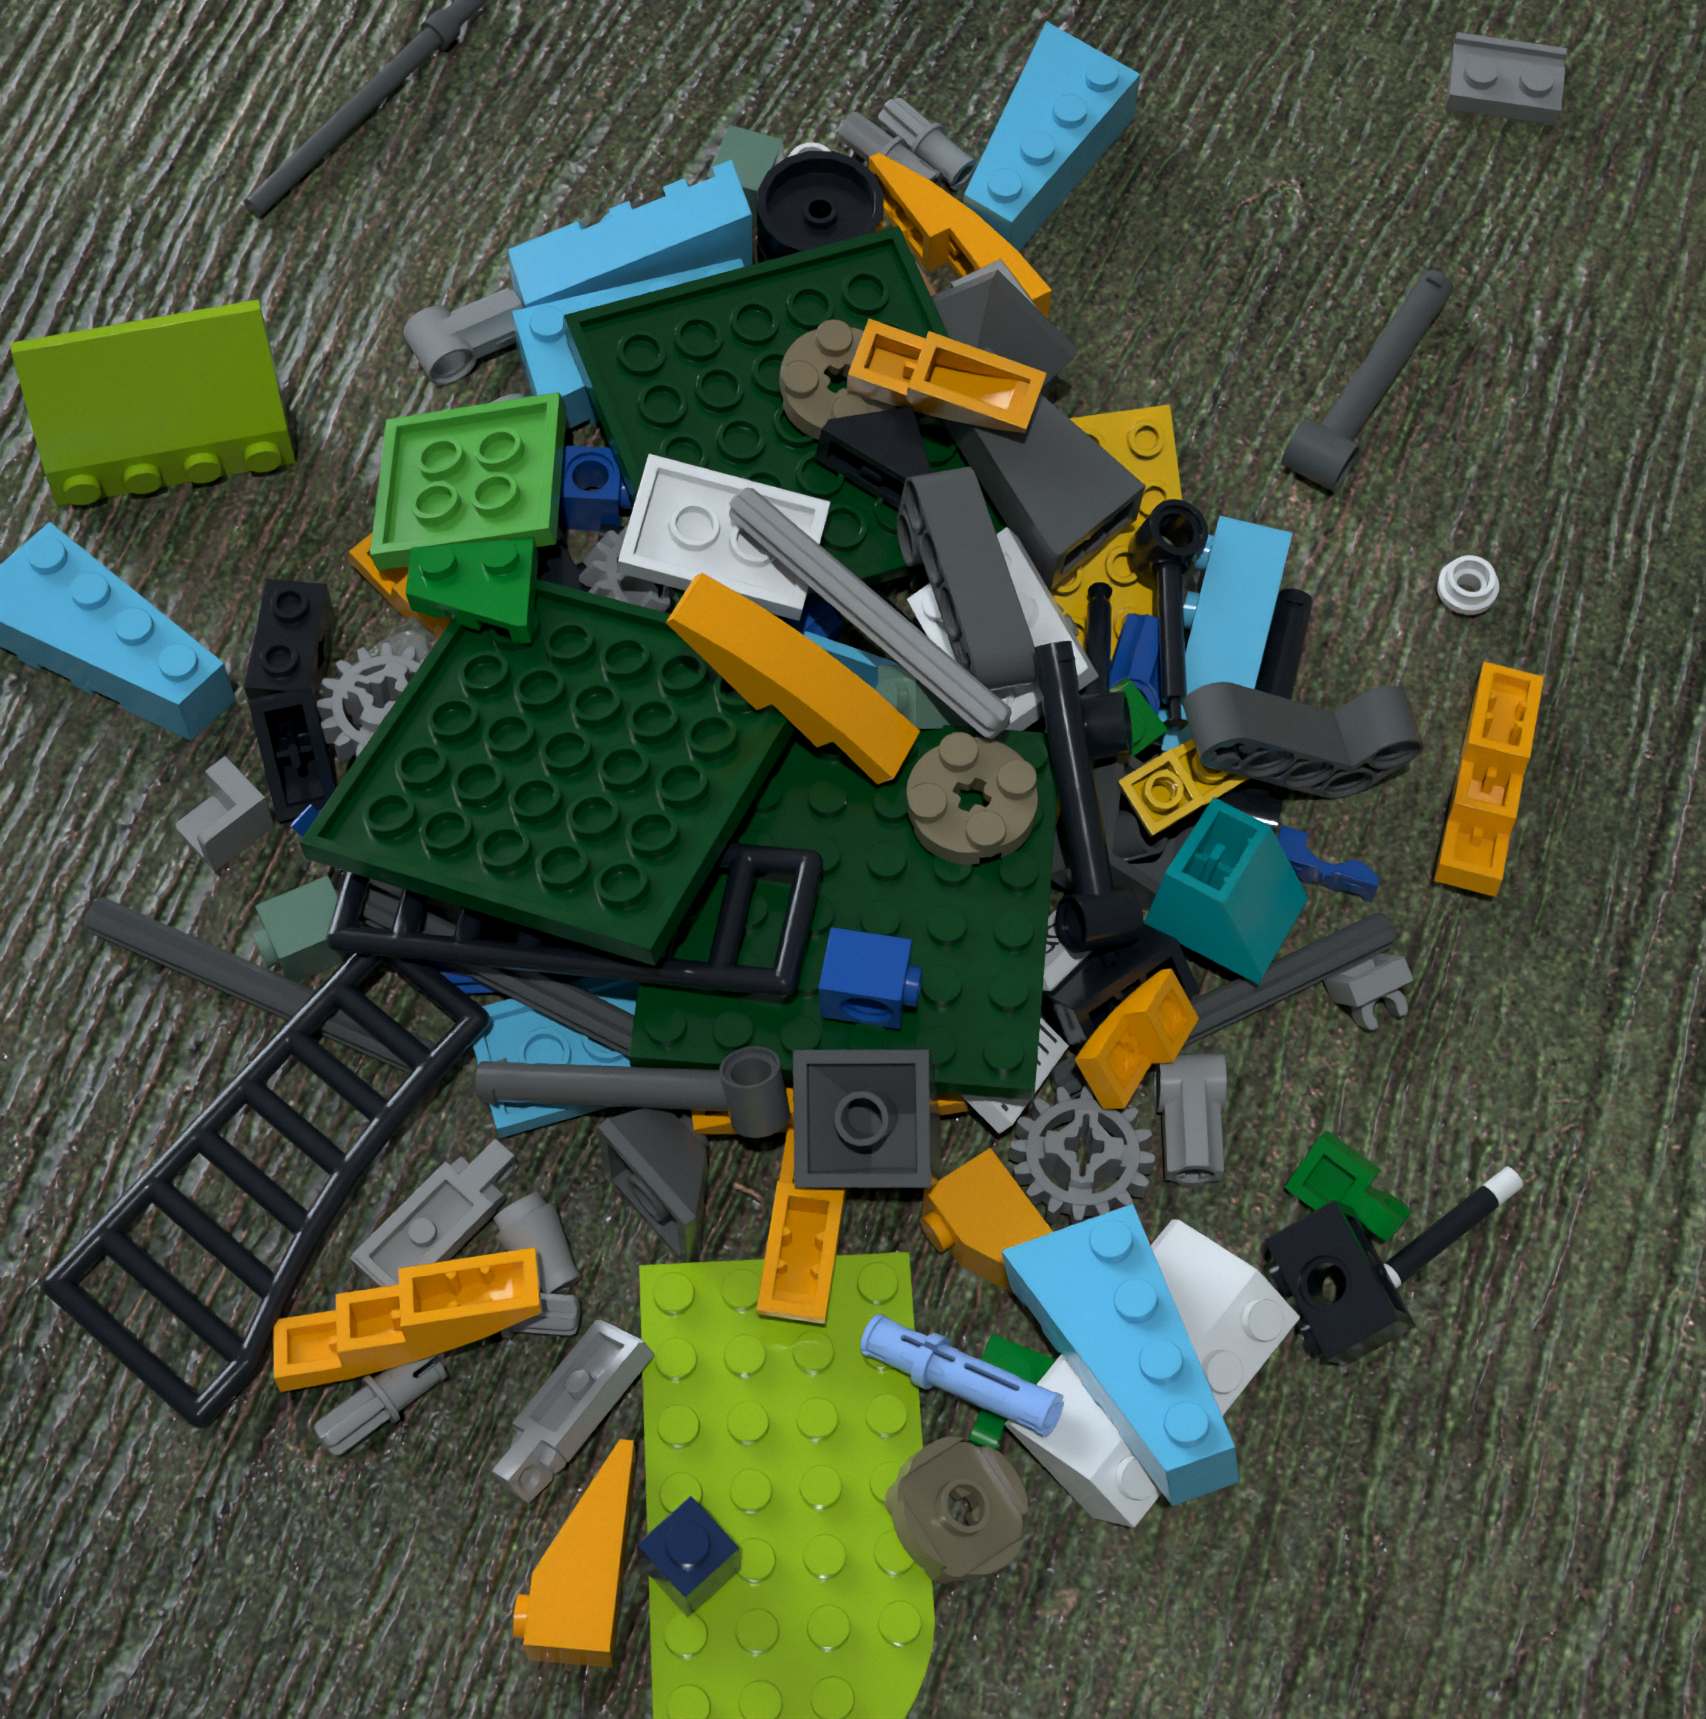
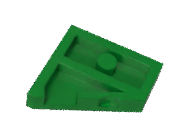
[406,537,539,644]

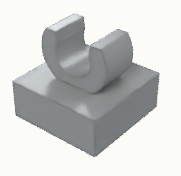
[1323,953,1414,1030]

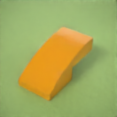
[1075,969,1199,1109]

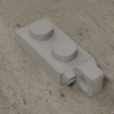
[350,1139,518,1288]
[492,1319,655,1504]

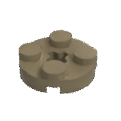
[779,319,897,440]
[906,732,1038,865]
[885,1436,1029,1584]

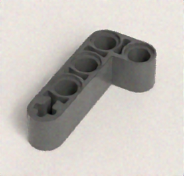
[897,467,1037,691]
[1182,682,1424,799]

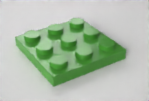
[370,392,566,571]

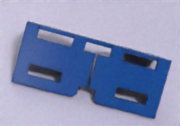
[1278,825,1379,902]

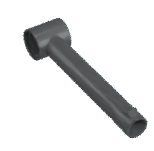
[1281,270,1454,492]
[475,1046,790,1138]

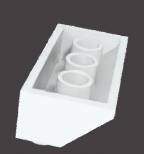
[1005,1219,1300,1528]

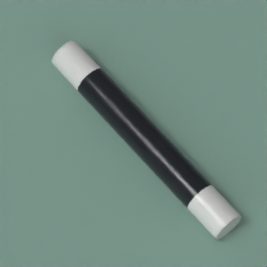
[1383,1166,1523,1289]

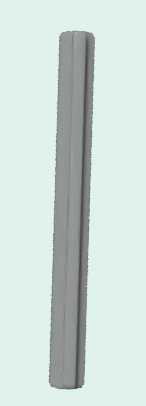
[729,488,1012,739]

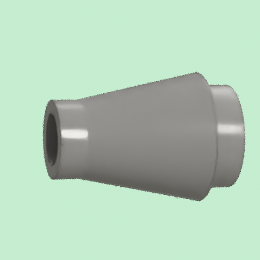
[493,1192,581,1294]

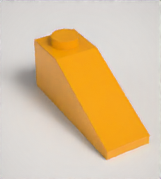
[919,1147,1053,1295]
[513,1439,637,1668]

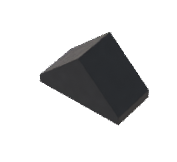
[815,406,932,509]
[248,686,336,822]

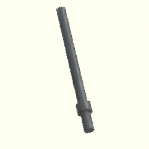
[244,0,485,218]

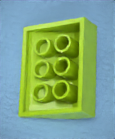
[10,299,296,506]

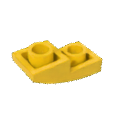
[1117,738,1251,837]

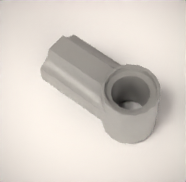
[403,288,523,385]
[1154,1053,1227,1186]

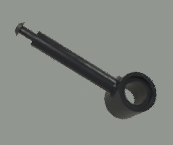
[1128,499,1208,732]
[1081,582,1133,759]

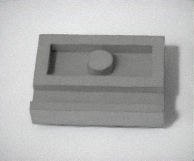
[1445,32,1567,125]

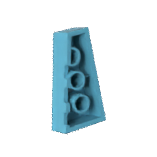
[963,21,1140,252]
[508,159,753,308]
[512,258,744,438]
[1151,516,1293,755]
[0,522,236,741]
[1001,1204,1240,1506]

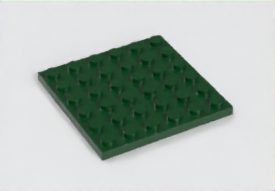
[563,226,1008,615]
[299,579,796,966]
[629,725,1058,1101]

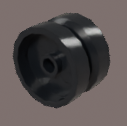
[757,151,884,263]

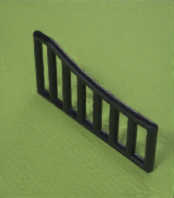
[326,842,823,997]
[42,928,490,1428]

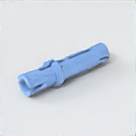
[860,1313,1064,1437]

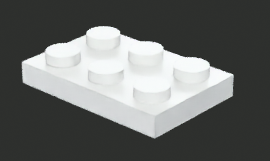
[616,454,830,621]
[907,527,1099,731]

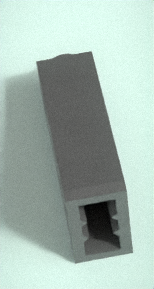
[940,347,1145,589]

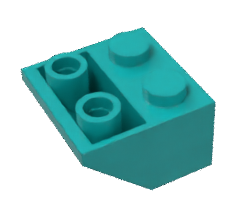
[1144,797,1309,985]

